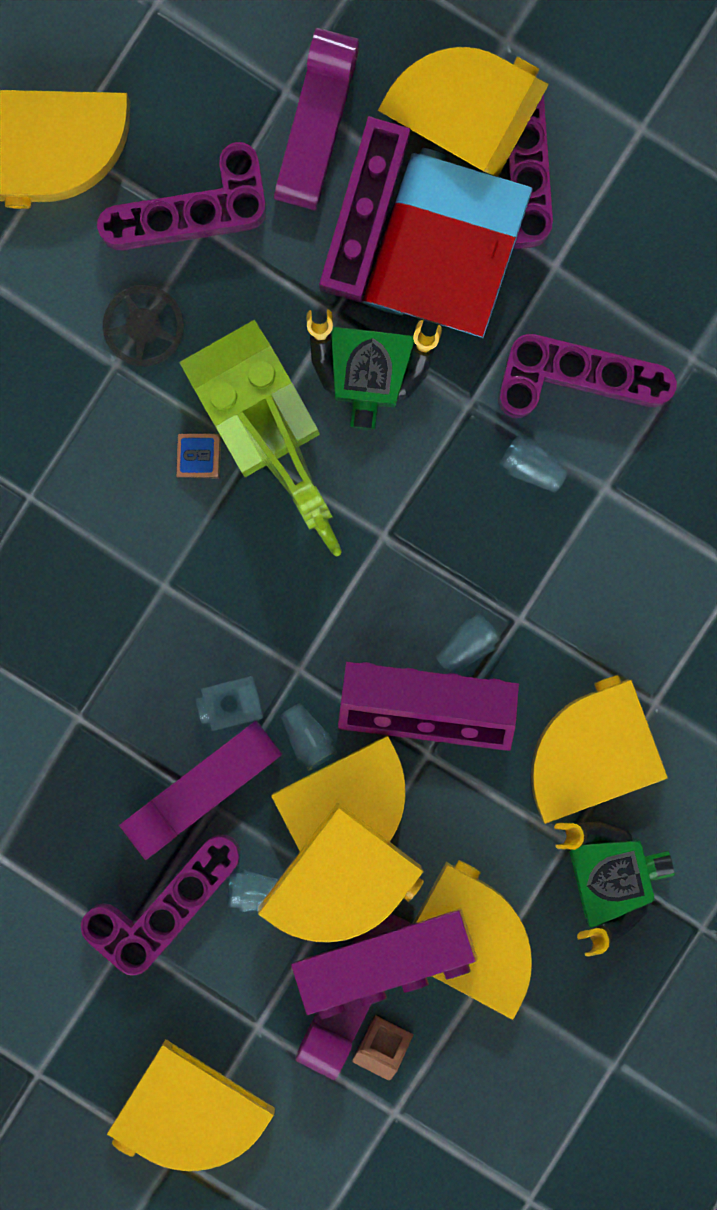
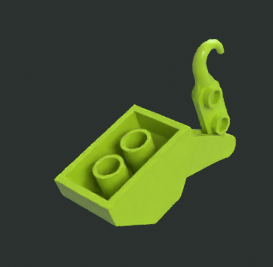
[179,319,342,557]

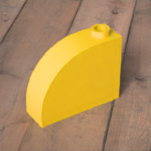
[378,47,549,177]
[0,90,130,209]
[531,675,668,824]
[271,735,405,851]
[258,803,424,942]
[413,860,532,1020]
[107,1039,275,1171]

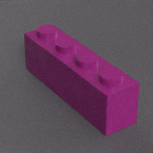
[319,116,410,303]
[338,662,519,751]
[291,908,478,1019]

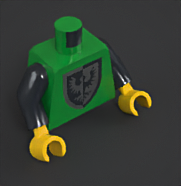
[306,309,442,430]
[554,820,675,957]

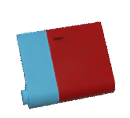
[362,148,533,338]

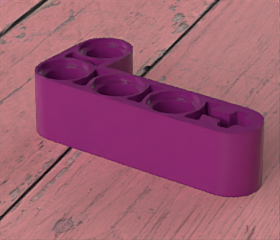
[274,28,359,211]
[507,94,553,249]
[97,142,266,250]
[498,334,677,418]
[118,720,282,860]
[80,834,241,975]
[295,913,411,1081]

